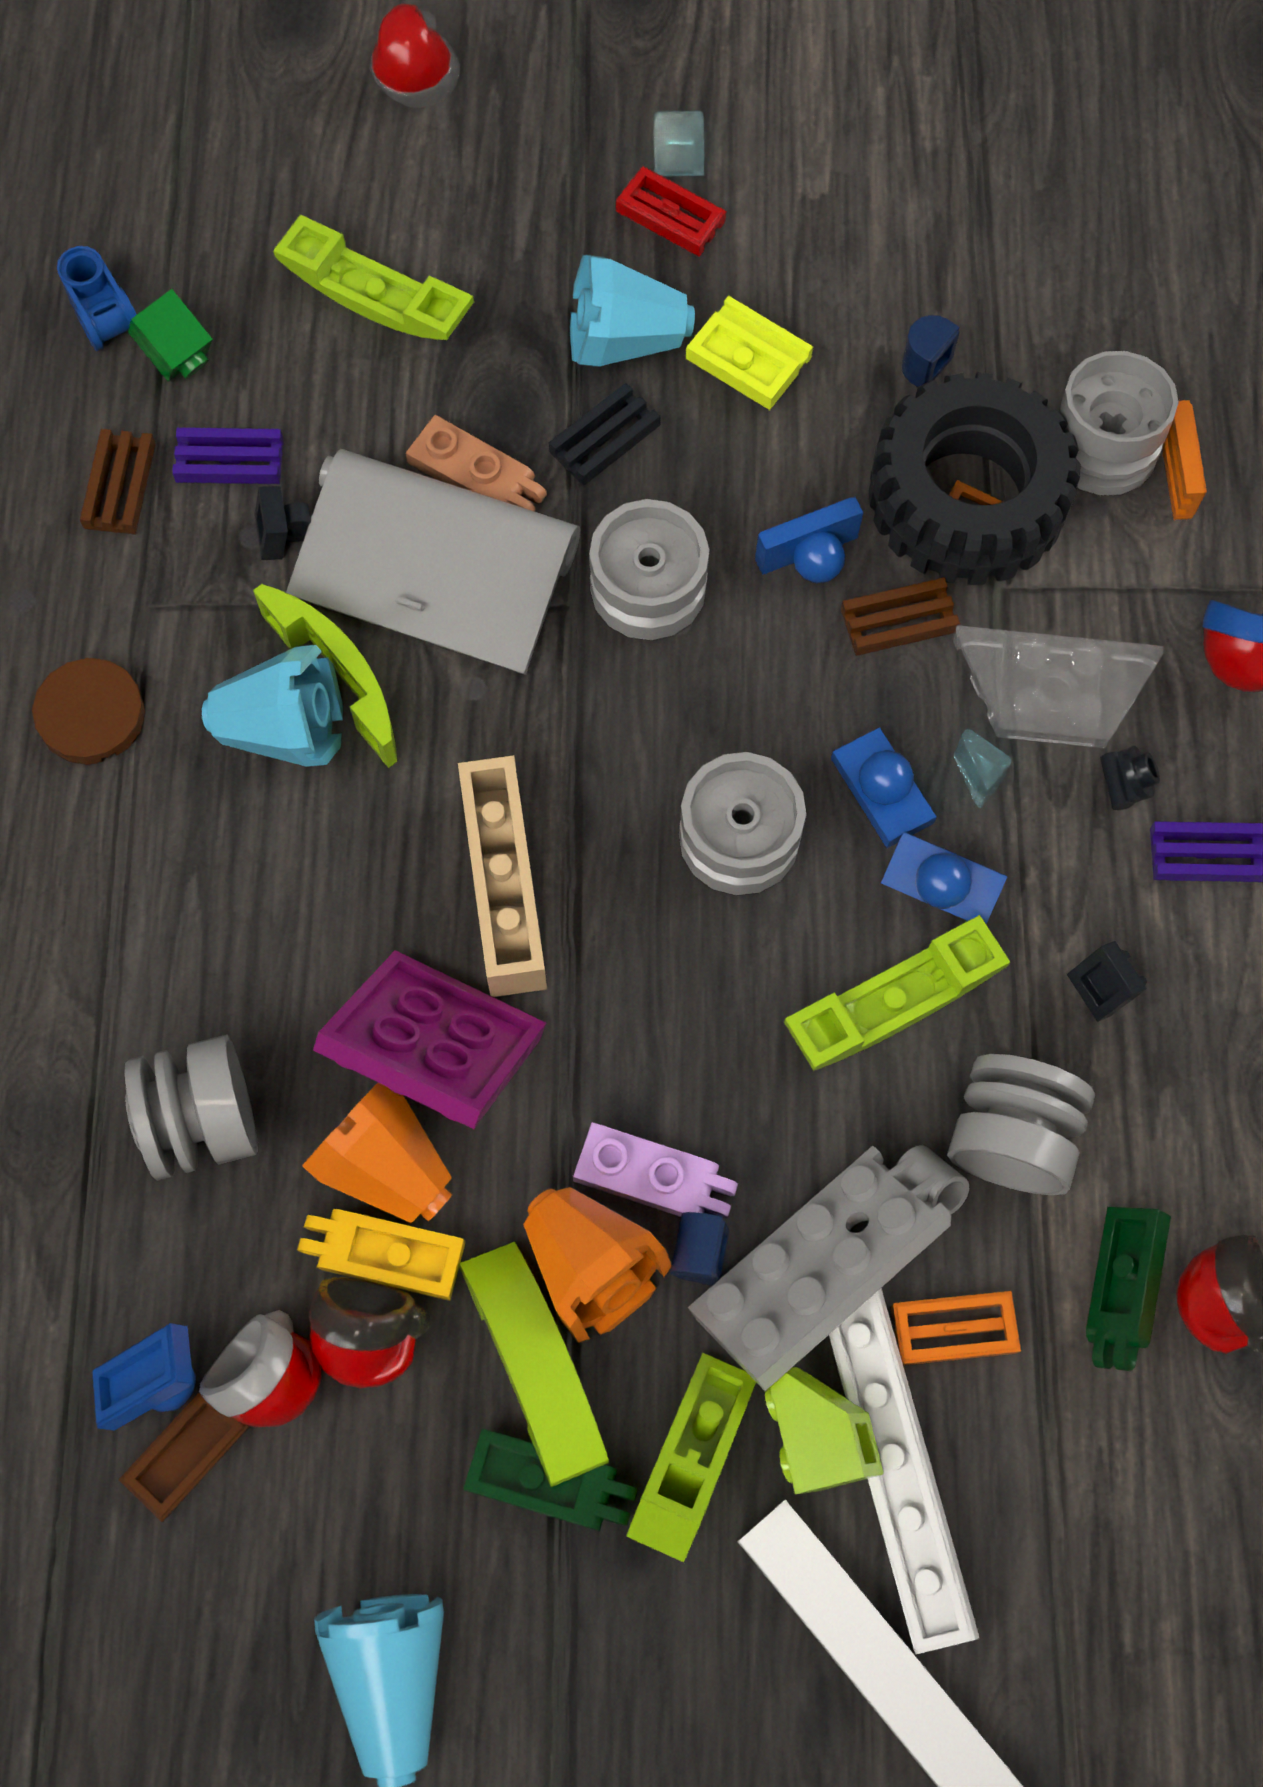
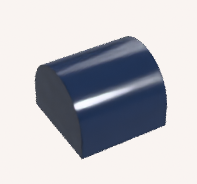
[902,315,960,387]
[670,1212,730,1286]

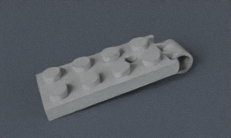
[688,1145,969,1391]

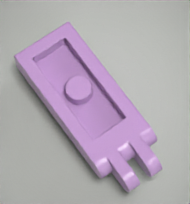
[573,1122,738,1218]

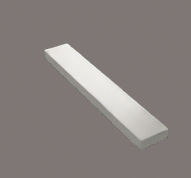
[829,1288,979,1654]
[738,1500,1023,1787]

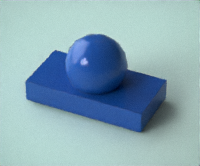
[755,497,863,584]
[831,727,937,848]
[881,832,1008,924]
[92,1323,196,1431]

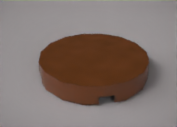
[32,658,145,765]

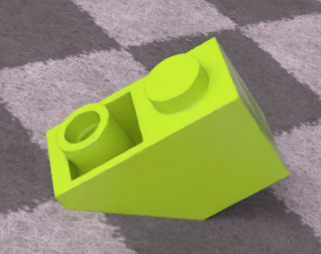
[765,1367,884,1494]

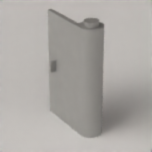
[286,449,580,675]

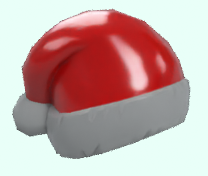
[199,1310,322,1427]

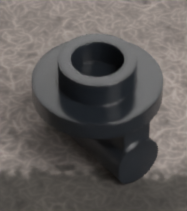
[1100,746,1160,810]

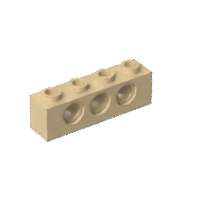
[458,755,547,997]

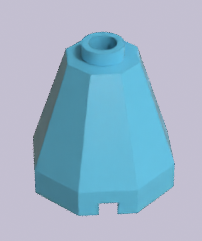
[570,255,695,366]
[202,645,343,767]

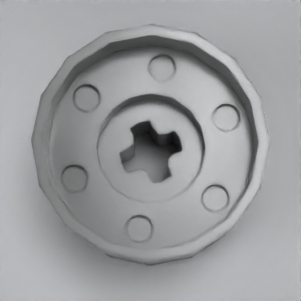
[1059,351,1179,495]
[125,1034,258,1181]
[947,1054,1095,1196]

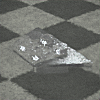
[953,625,1164,748]

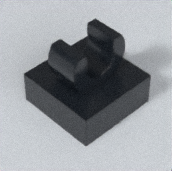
[254,486,311,560]
[1067,941,1147,1022]

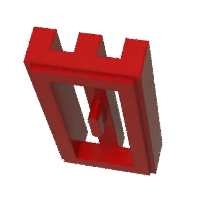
[616,166,726,257]

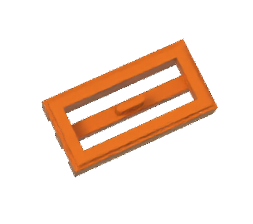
[1162,400,1207,520]
[891,1291,1021,1365]

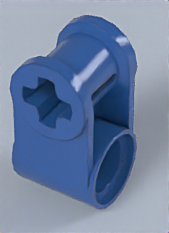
[57,246,137,351]

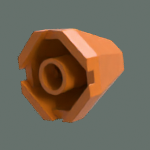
[302,1083,452,1223]
[523,1187,672,1343]

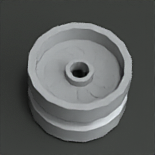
[589,499,709,640]
[679,752,807,895]

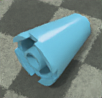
[314,1594,444,1787]

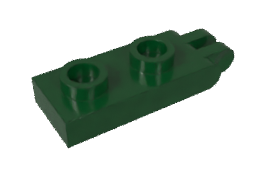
[1086,1207,1171,1371]
[463,1428,638,1531]

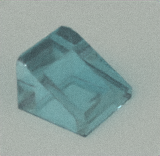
[654,111,704,176]
[954,729,1012,809]

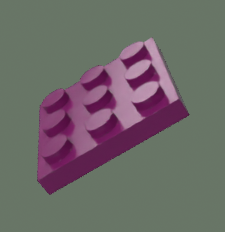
[313,950,546,1129]

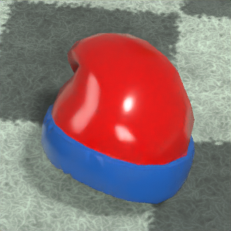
[1203,600,1263,692]

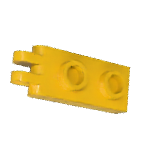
[297,1209,465,1301]

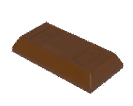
[119,1392,250,1522]

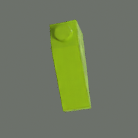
[626,1353,756,1562]

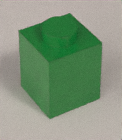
[128,289,213,382]

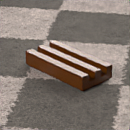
[80,428,156,535]
[841,577,960,656]

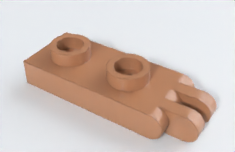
[406,415,547,511]

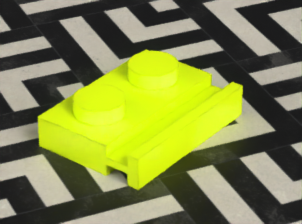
[686,296,813,410]

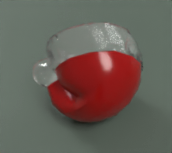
[370,3,460,108]

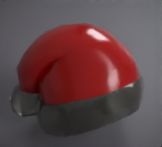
[1176,1235,1263,1354]
[309,1277,431,1388]

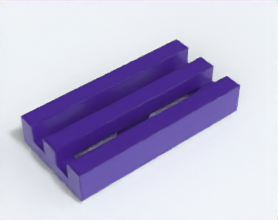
[172,427,283,484]
[1150,821,1263,882]

